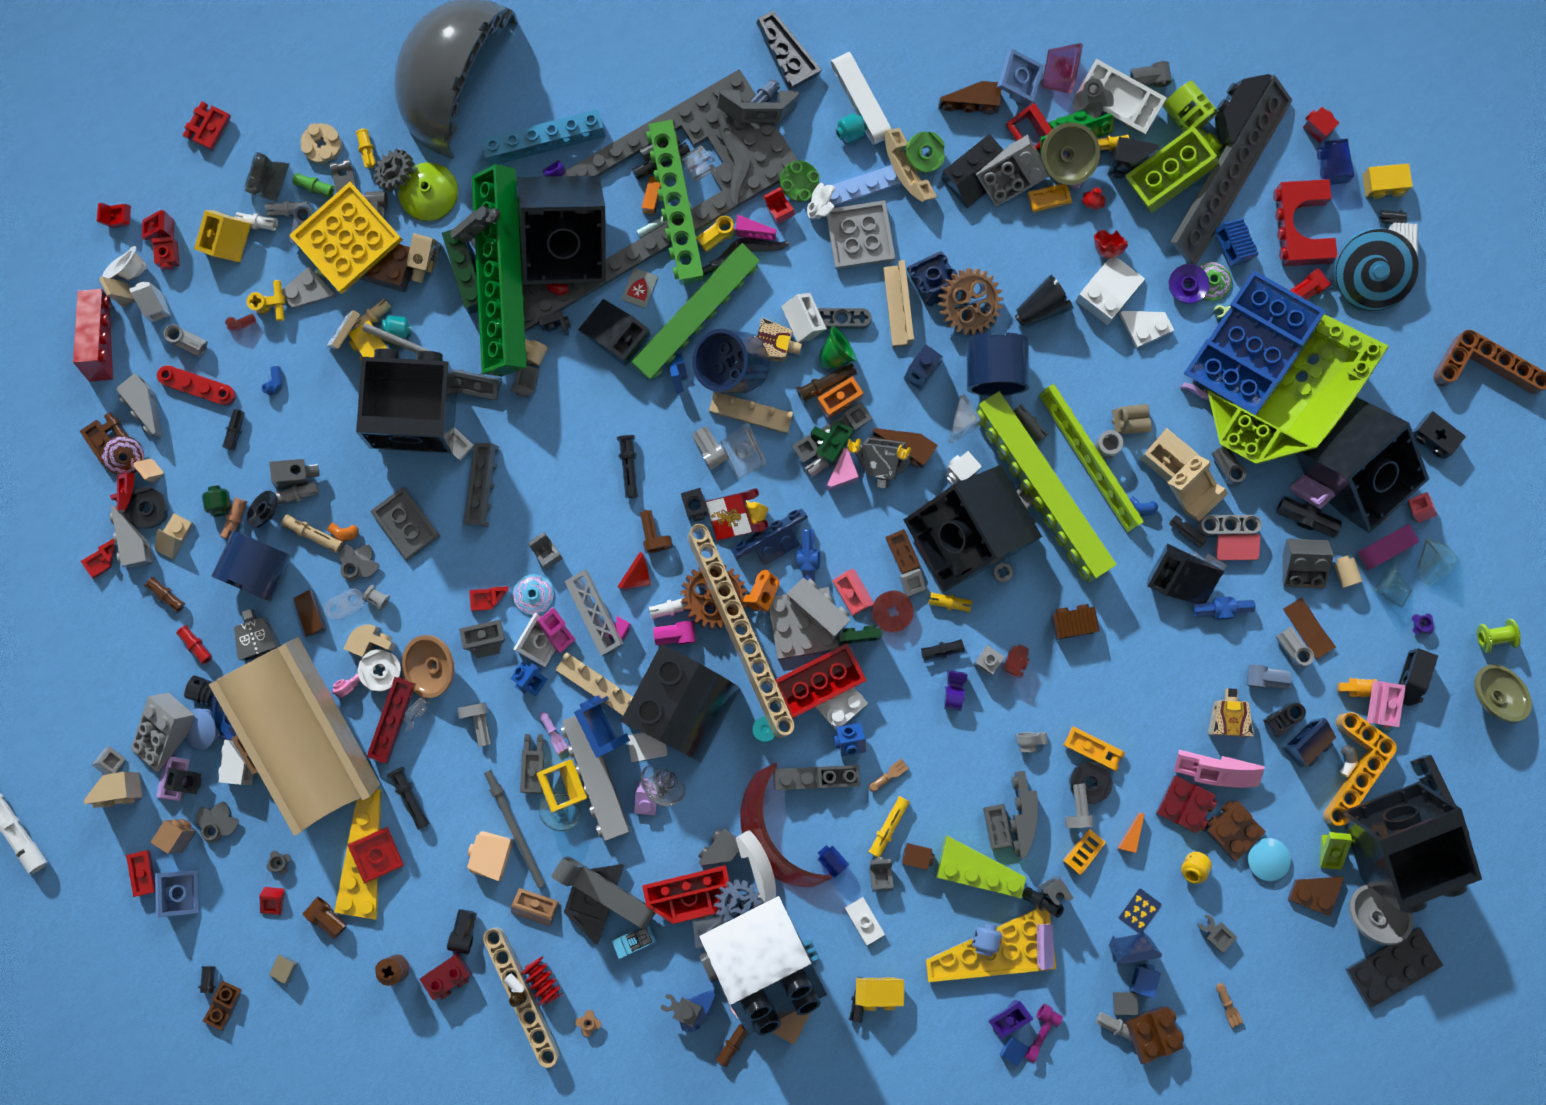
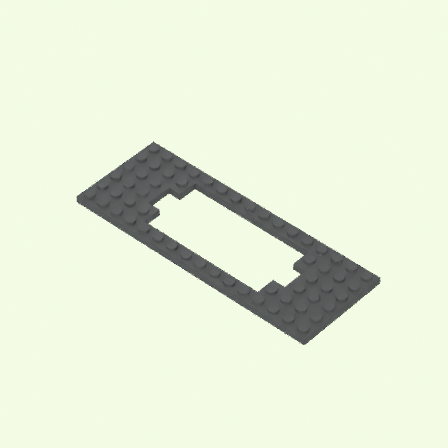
[471,69,798,331]

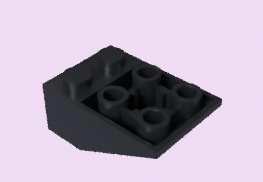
[578,299,651,366]
[1147,543,1224,604]

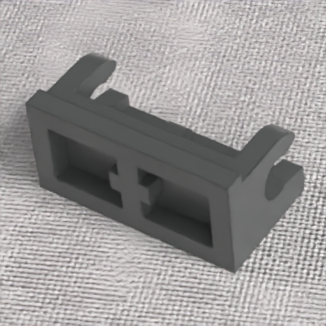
[1037,876,1074,905]

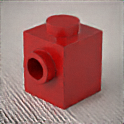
[1303,107,1340,143]

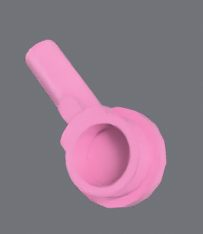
[331,673,360,698]

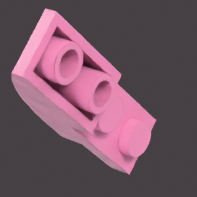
[1174,750,1264,788]

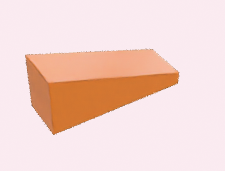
[642,176,661,215]
[1117,813,1145,853]

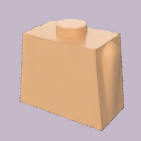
[467,831,514,881]

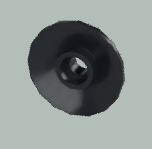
[247,491,278,528]

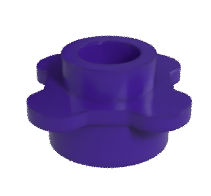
[1412,614,1434,635]

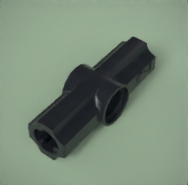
[1276,496,1342,538]

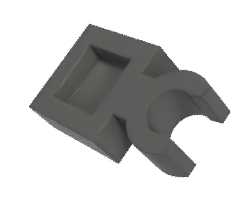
[1197,914,1238,953]
[660,994,701,1027]

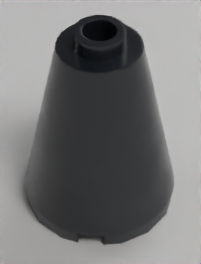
[1015,274,1074,327]

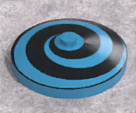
[1333,228,1419,311]

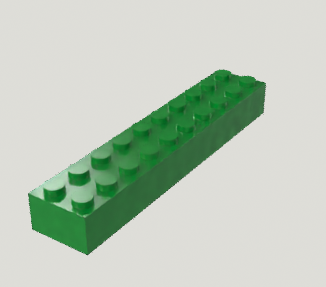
[472,164,527,377]

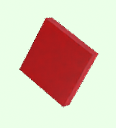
[347,827,404,884]

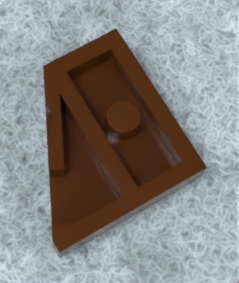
[1288,876,1344,916]

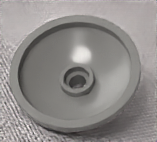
[1349,885,1413,945]

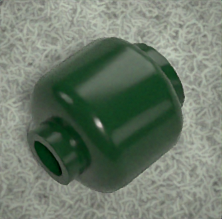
[202,485,232,517]

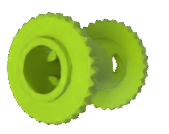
[1477,619,1521,653]

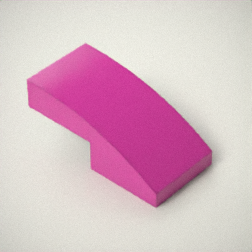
[537,607,576,653]

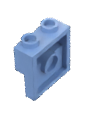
[997,48,1044,106]

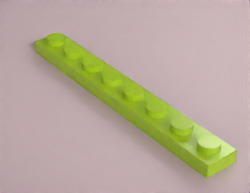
[1038,384,1144,533]

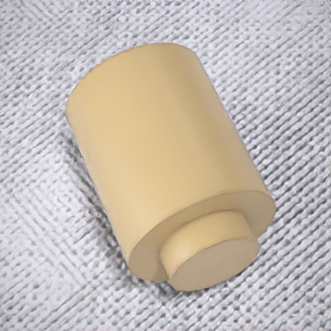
[1334,555,1363,588]

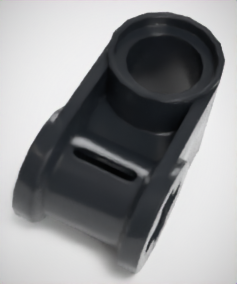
[1263,703,1306,738]

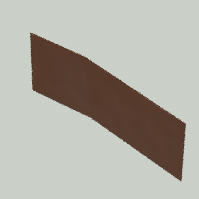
[1283,597,1336,659]

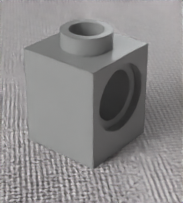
[973,645,1005,676]

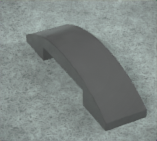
[792,402,872,463]

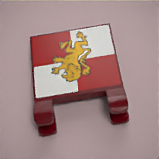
[705,488,769,541]

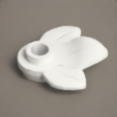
[807,183,835,219]

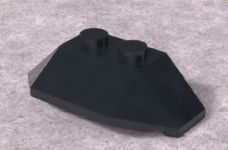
[1215,74,1272,148]

